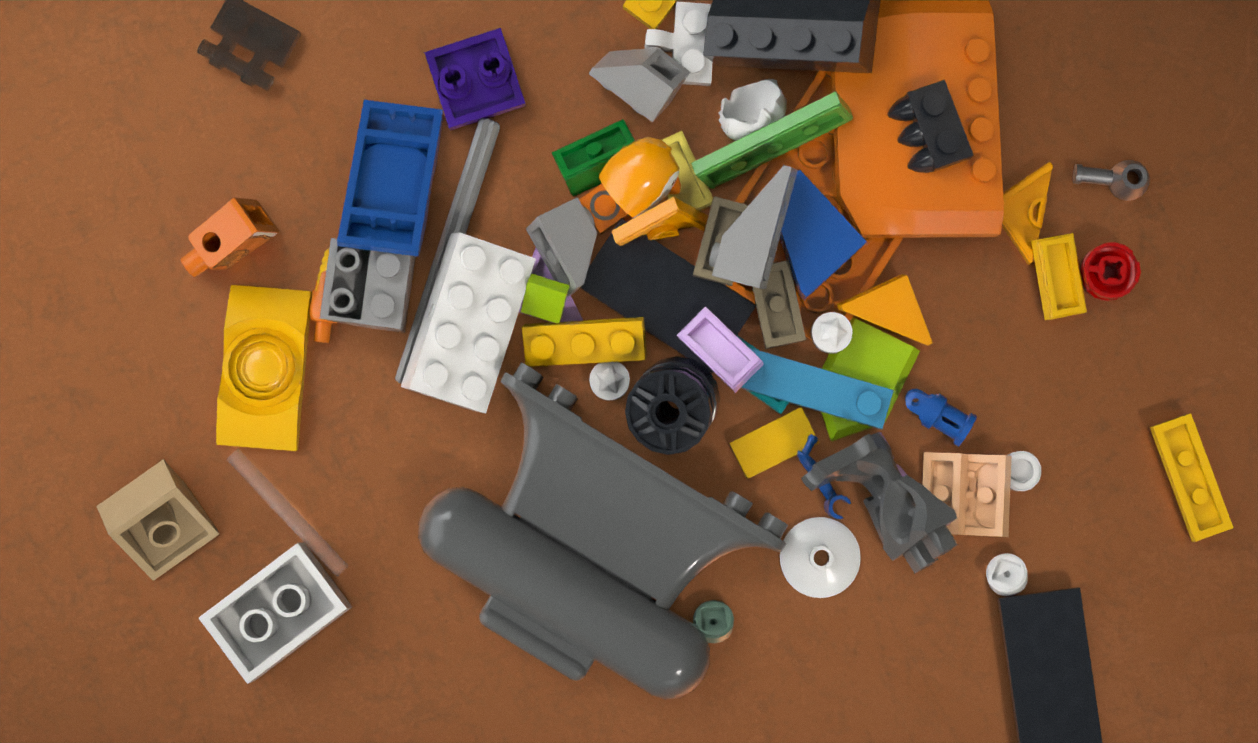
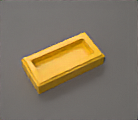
[1031,233,1087,320]
[729,407,820,479]

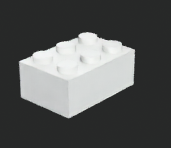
[199,542,352,684]

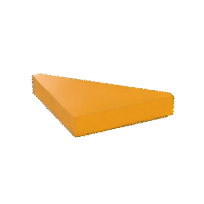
[1002,162,1053,265]
[611,197,708,246]
[837,274,933,346]

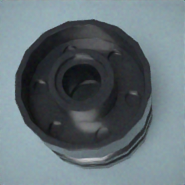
[625,356,720,455]

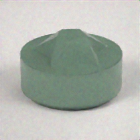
[693,600,734,643]

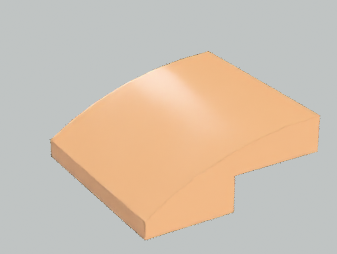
[923,452,1012,537]

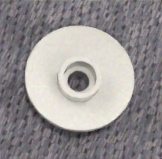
[780,517,861,598]

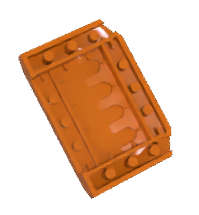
[831,0,1004,238]

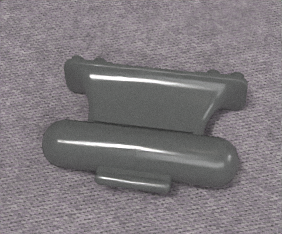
[418,362,788,700]

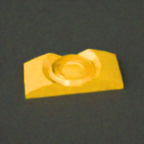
[216,285,312,451]

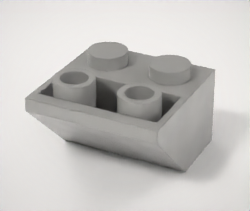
[320,238,416,333]

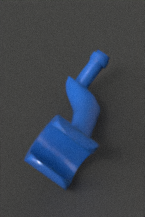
[797,434,851,519]

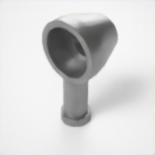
[1073,160,1150,201]

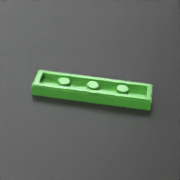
[691,91,853,189]

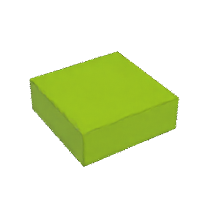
[521,273,570,324]

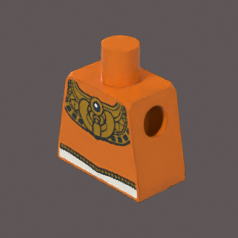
[180,197,280,277]

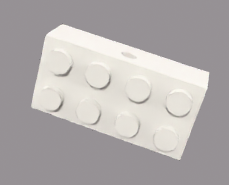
[401,232,536,414]

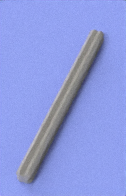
[395,118,500,384]

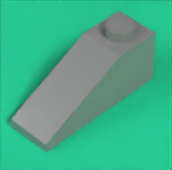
[709,165,798,289]

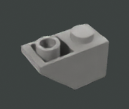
[589,48,690,122]

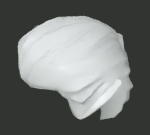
[718,79,787,141]

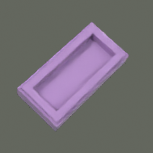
[677,307,764,393]

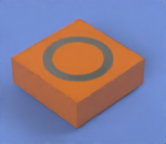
[579,184,629,235]

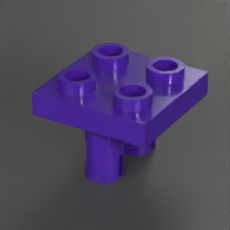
[424,28,526,131]

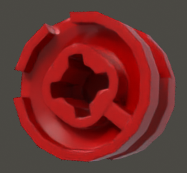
[1079,242,1141,301]

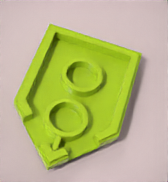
[821,318,920,441]

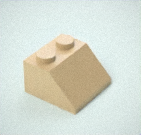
[97,459,219,581]

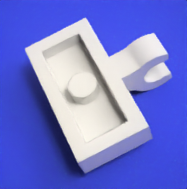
[645,1,713,86]

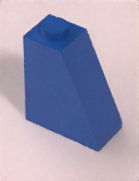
[780,170,867,300]

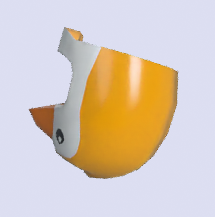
[599,137,681,218]

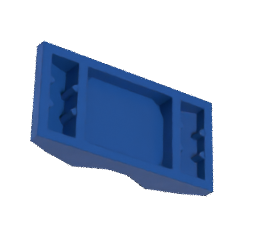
[337,100,443,257]

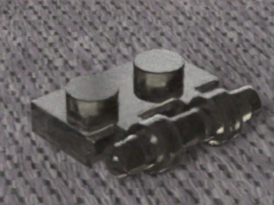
[197,0,301,91]

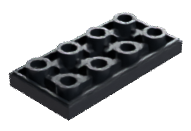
[580,219,756,374]
[997,587,1103,743]

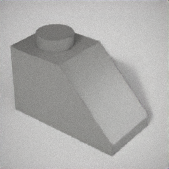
[526,197,597,297]

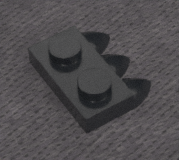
[887,80,974,173]

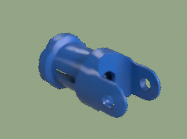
[905,389,977,447]

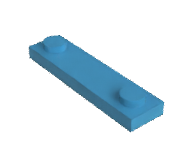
[741,347,894,429]

